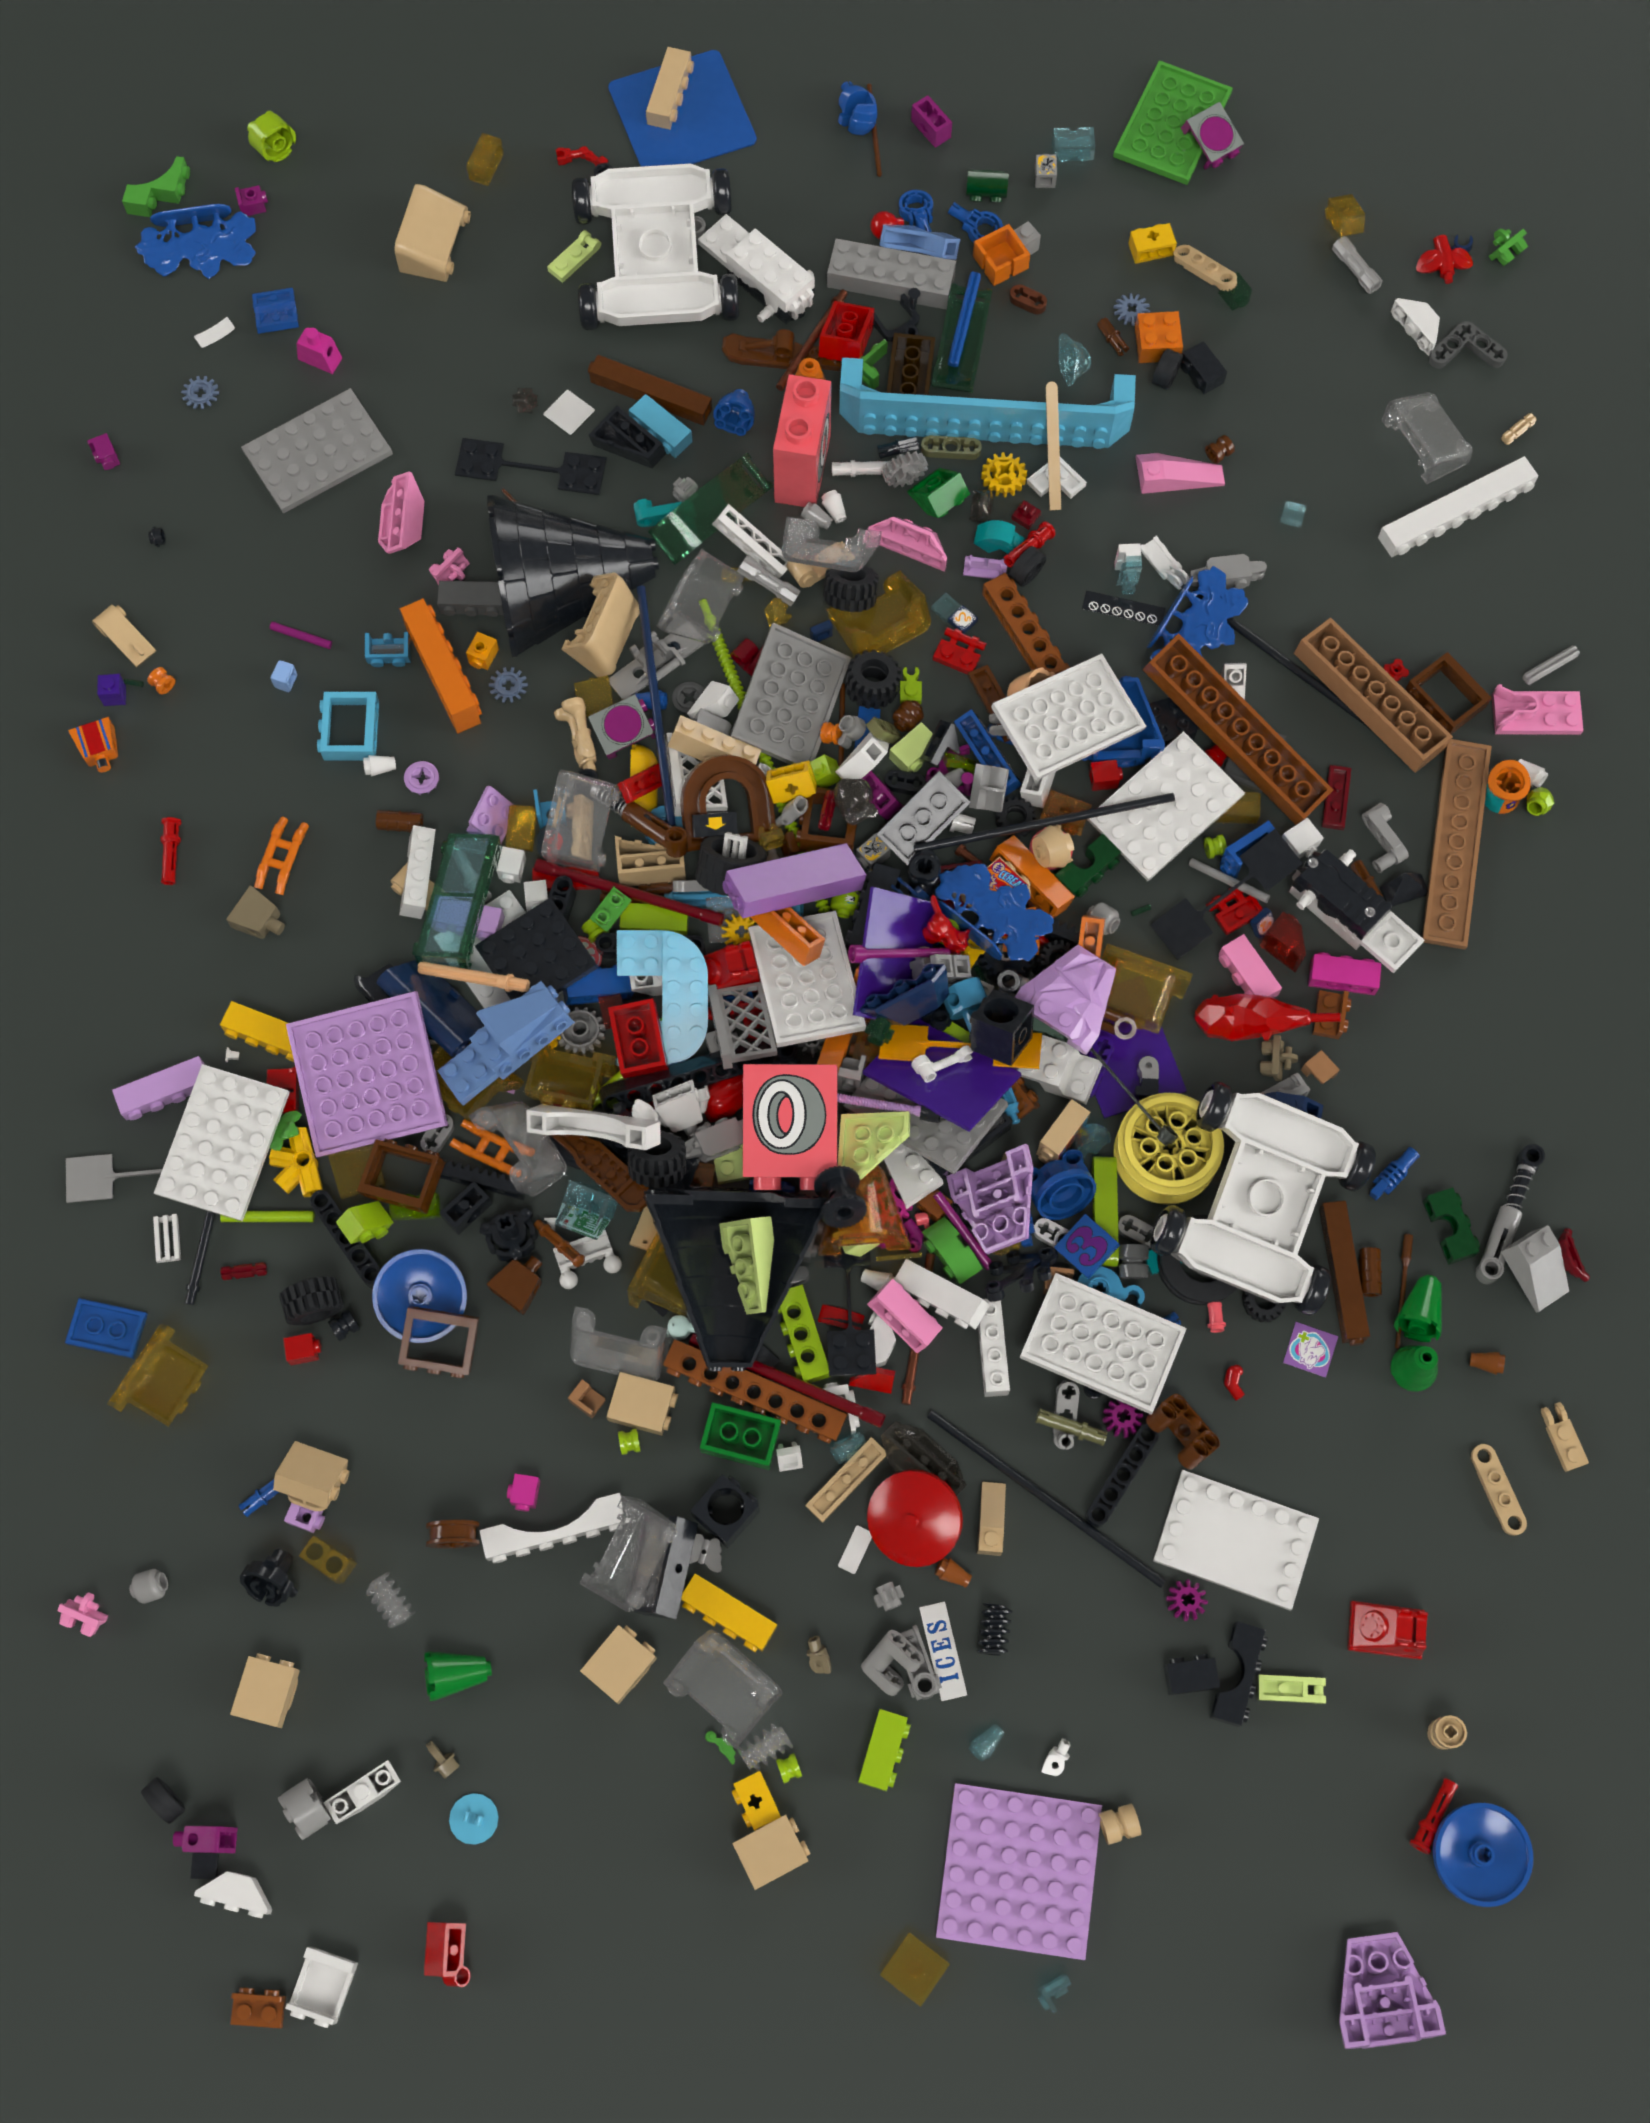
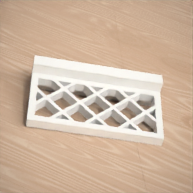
[665,733,728,817]

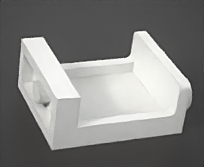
[285,1947,358,2028]

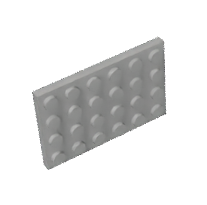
[241,388,393,514]
[730,623,851,765]
[843,1077,1008,1175]

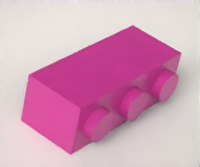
[1308,952,1381,996]

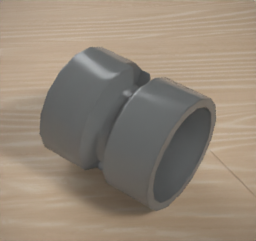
[1119,1244,1149,1279]

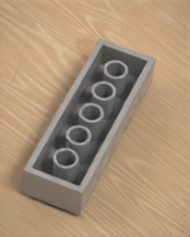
[827,238,956,310]

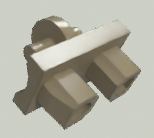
[1260,1035,1298,1081]

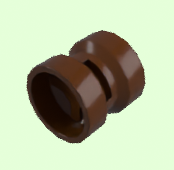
[1205,435,1235,464]

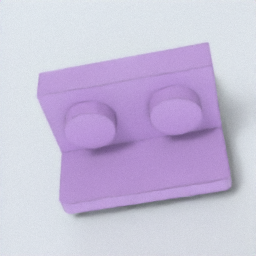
[466,786,518,845]

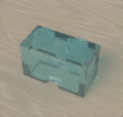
[1052,127,1095,162]

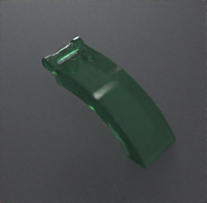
[931,283,993,393]
[648,452,774,565]

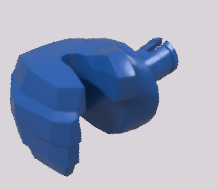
[838,81,877,135]

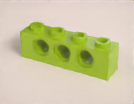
[778,1285,830,1383]

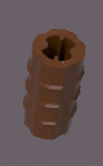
[376,810,423,833]
[1359,1247,1383,1297]

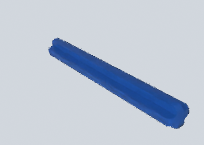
[948,271,981,367]

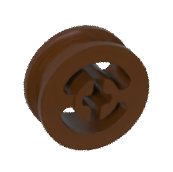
[426,1520,479,1549]

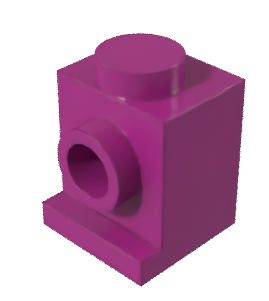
[235,185,268,216]
[87,433,120,470]

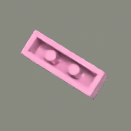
[1219,934,1282,998]
[867,1279,943,1353]

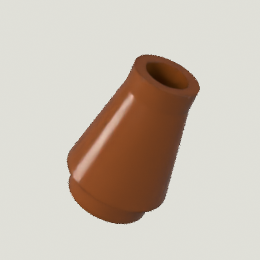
[1469,1352,1505,1375]
[934,1557,972,1588]

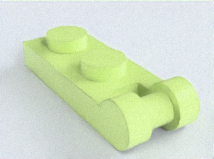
[547,230,601,283]
[1257,1675,1326,1704]

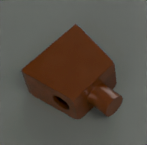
[486,1256,542,1315]

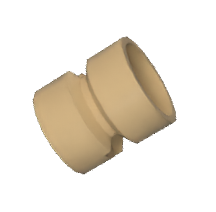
[1427,1715,1467,1750]
[1098,1803,1141,1845]

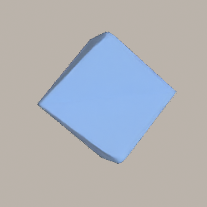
[270,660,298,692]

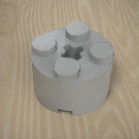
[278,1778,333,1840]

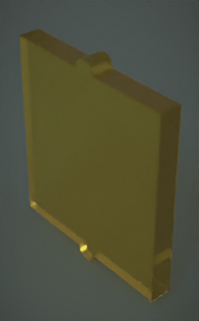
[574,676,613,718]
[877,1252,922,1261]

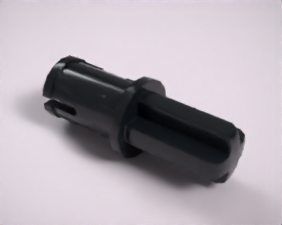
[877,437,920,459]

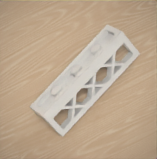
[712,504,791,578]

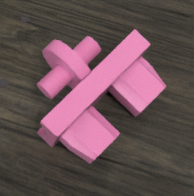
[429,548,470,585]
[57,1592,108,1637]

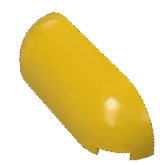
[630,744,658,827]

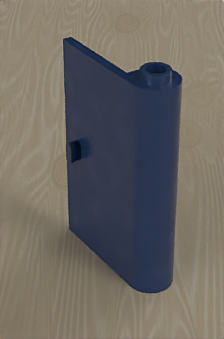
[376,958,485,1058]

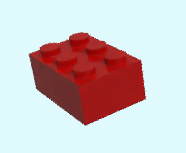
[819,301,875,361]
[608,998,669,1079]

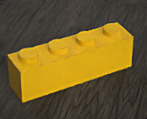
[220,1001,294,1062]
[681,1574,778,1652]

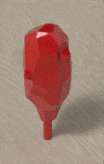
[1194,994,1341,1042]

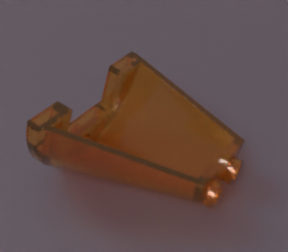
[818,1164,911,1256]

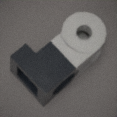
[1133,1056,1159,1101]

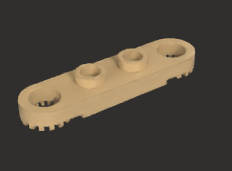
[1173,245,1237,291]
[1471,1444,1527,1536]

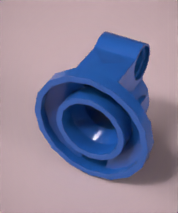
[1031,1149,1096,1220]

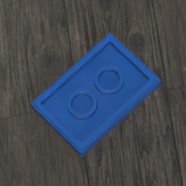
[65,1298,148,1359]

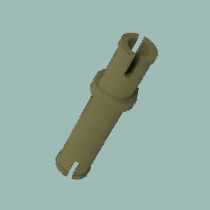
[1035,1408,1108,1446]

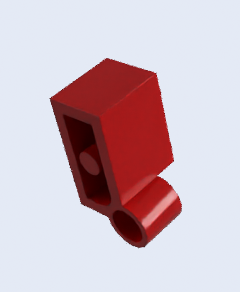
[424,1922,471,1987]

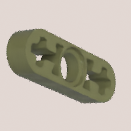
[921,435,982,460]
[866,717,902,744]

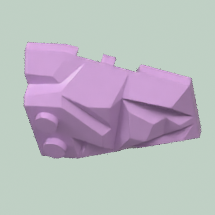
[1015,945,1116,1055]
[946,1144,1033,1254]
[1339,1932,1446,2049]

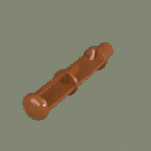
[534,1220,585,1267]

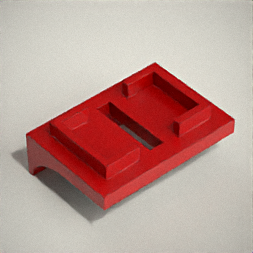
[267,1067,299,1114]

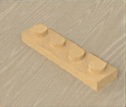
[805,1437,888,1523]

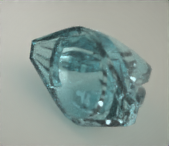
[1059,333,1091,386]

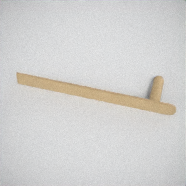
[1046,381,1061,510]

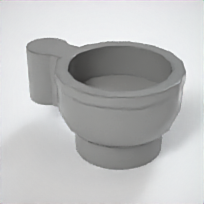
[838,715,866,749]

